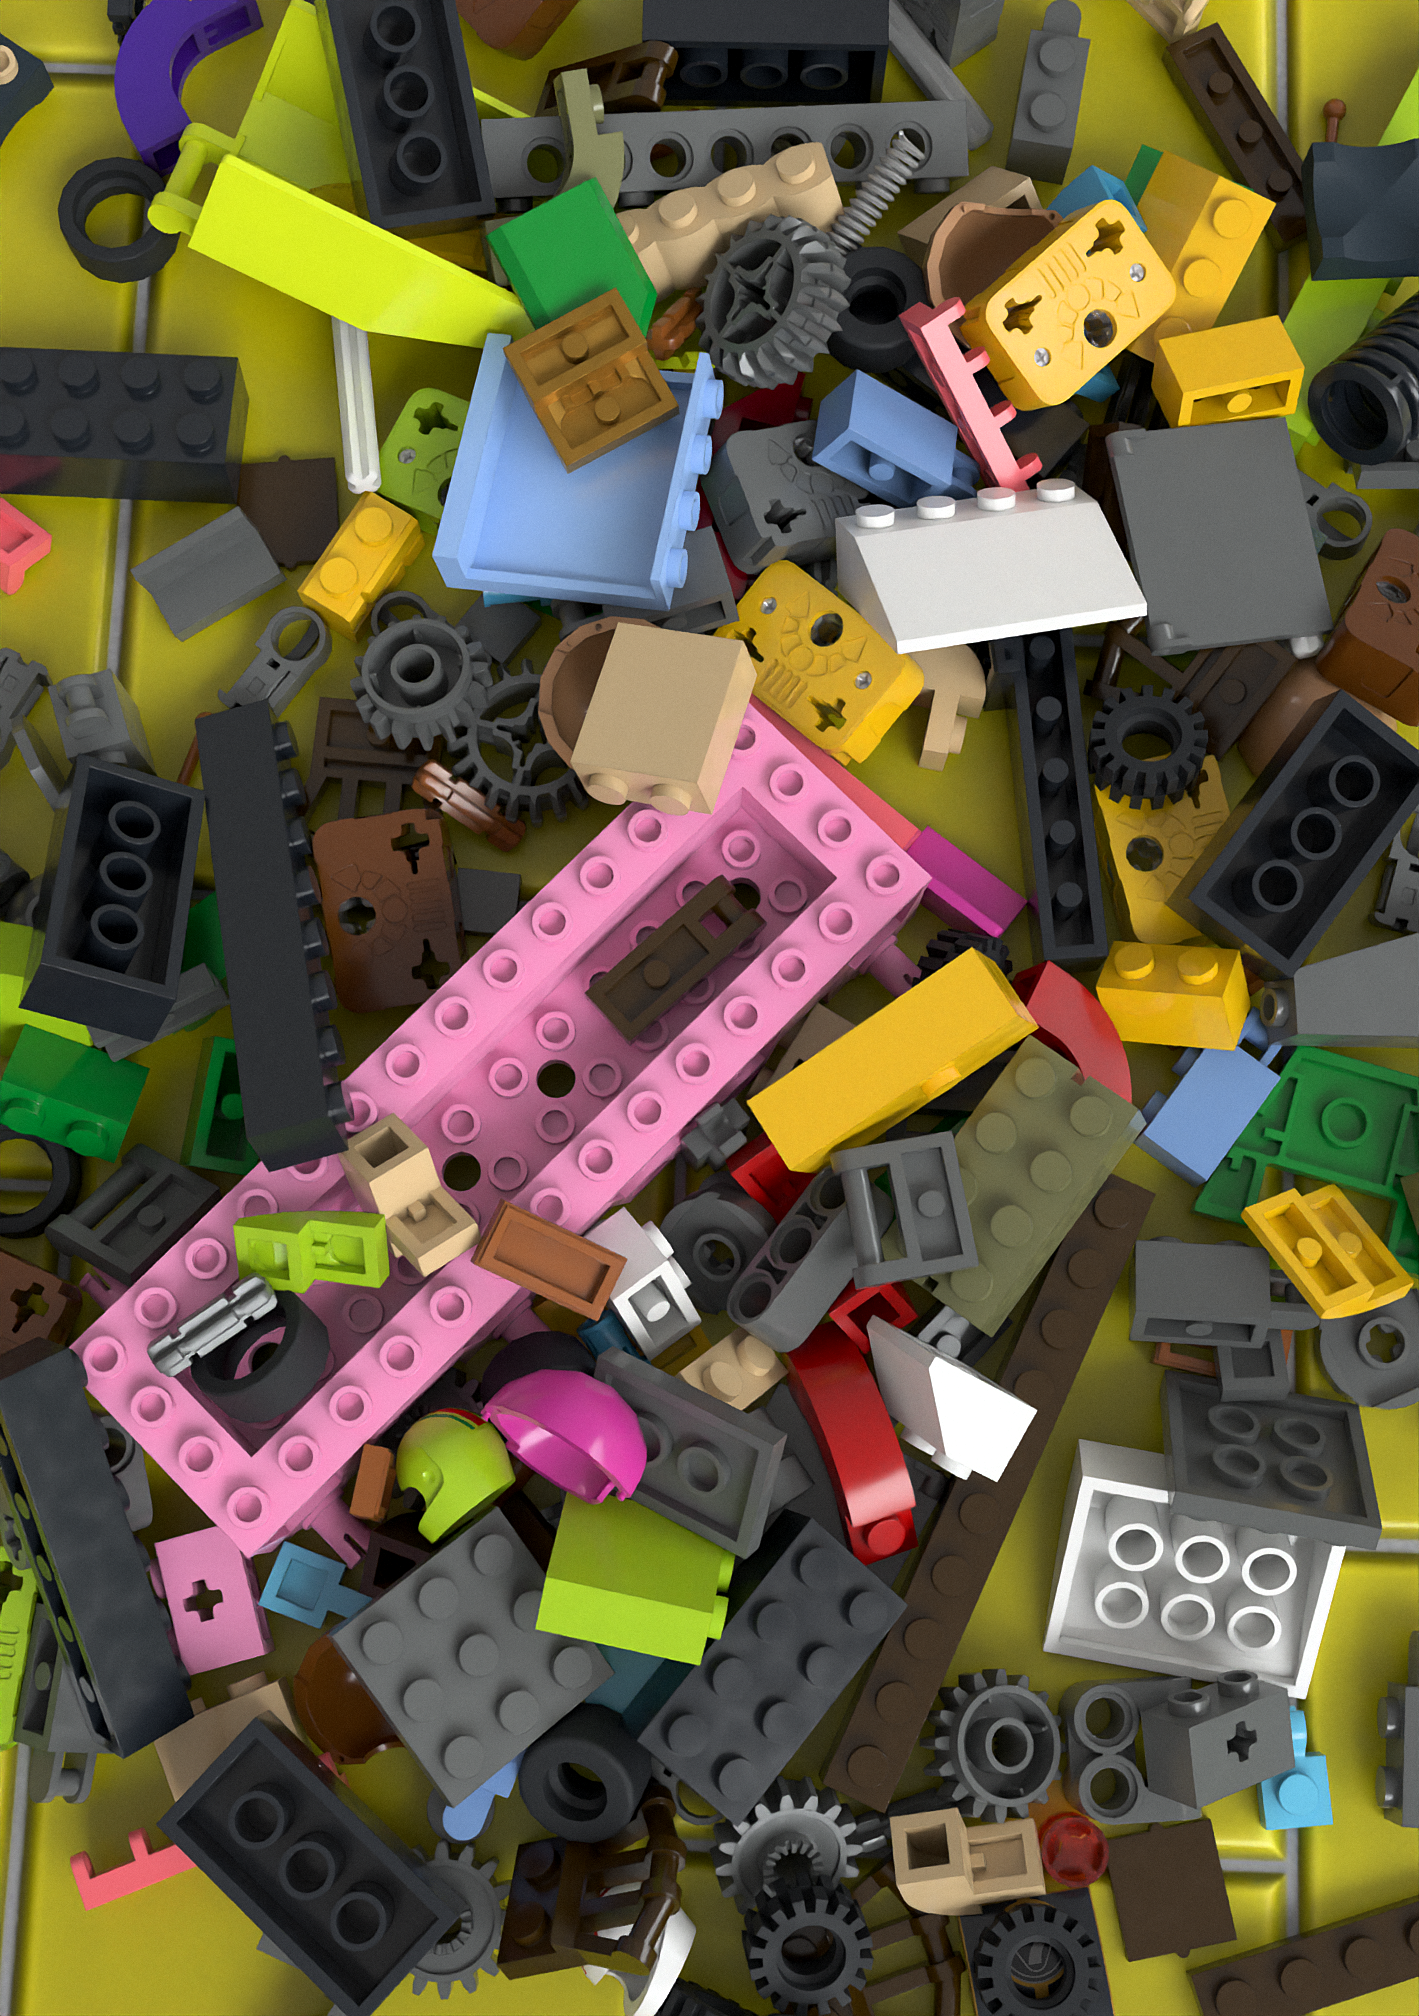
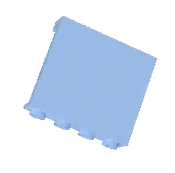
[432,333,724,612]

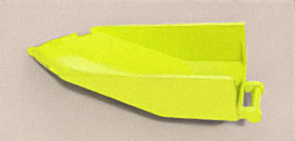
[147,0,715,369]

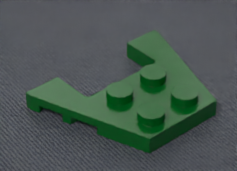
[1189,1046,1419,1279]

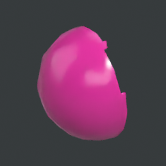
[481,1369,647,1505]

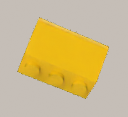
[1125,150,1276,363]

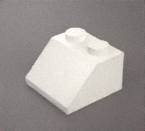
[867,1315,1037,1482]

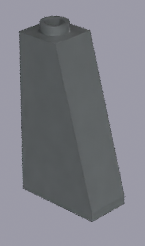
[1260,933,1419,1048]

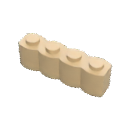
[616,142,846,304]

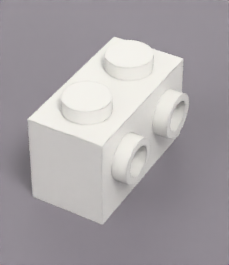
[584,1207,702,1361]

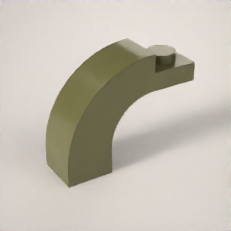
[478,68,624,288]

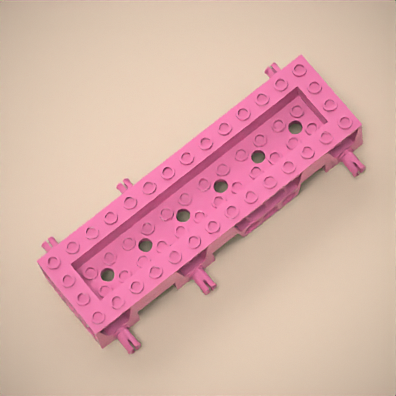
[69,702,932,1570]

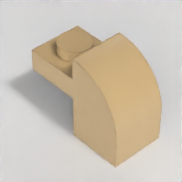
[908,644,986,772]
[338,1112,481,1277]
[890,1808,1046,1915]

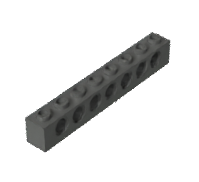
[479,99,969,214]

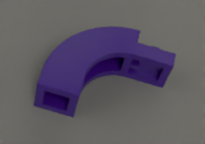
[114,0,264,178]

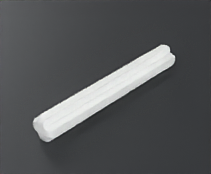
[331,315,382,494]

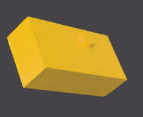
[747,947,1039,1174]

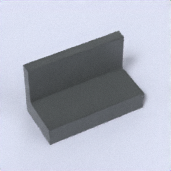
[130,506,287,642]

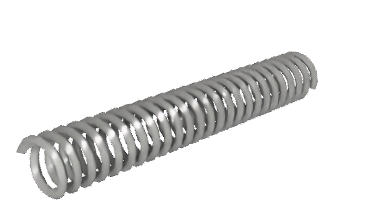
[825,131,924,255]

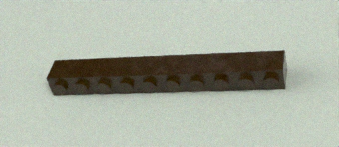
[818,1173,1156,1814]

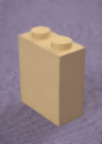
[570,622,757,816]

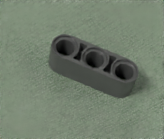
[727,1164,894,1352]

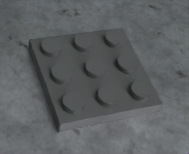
[1159,1370,1383,1550]
[326,1506,615,1808]

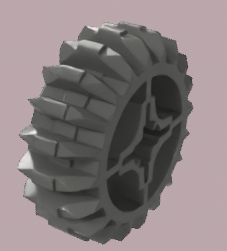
[695,214,852,390]
[447,658,589,828]

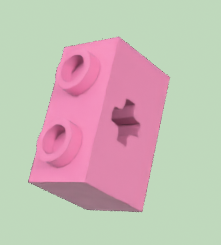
[150,1526,275,1675]

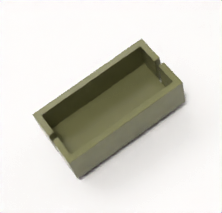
[881,1034,1147,1337]

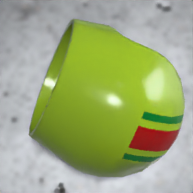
[395,1408,516,1544]

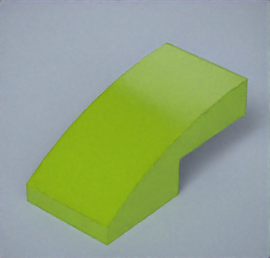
[233,1211,390,1294]

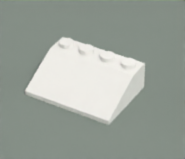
[835,479,1147,654]
[1042,1439,1346,1699]

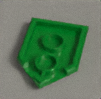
[485,177,658,339]

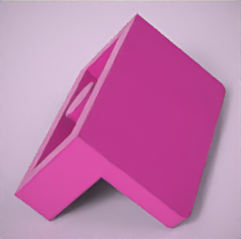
[906,825,1028,939]

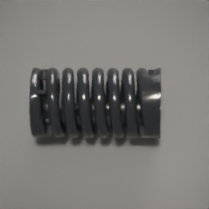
[1307,291,1419,466]

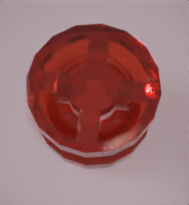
[1037,1811,1109,1887]

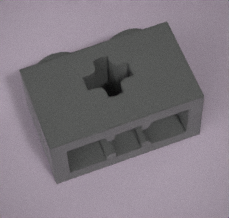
[1141,1670,1295,1809]

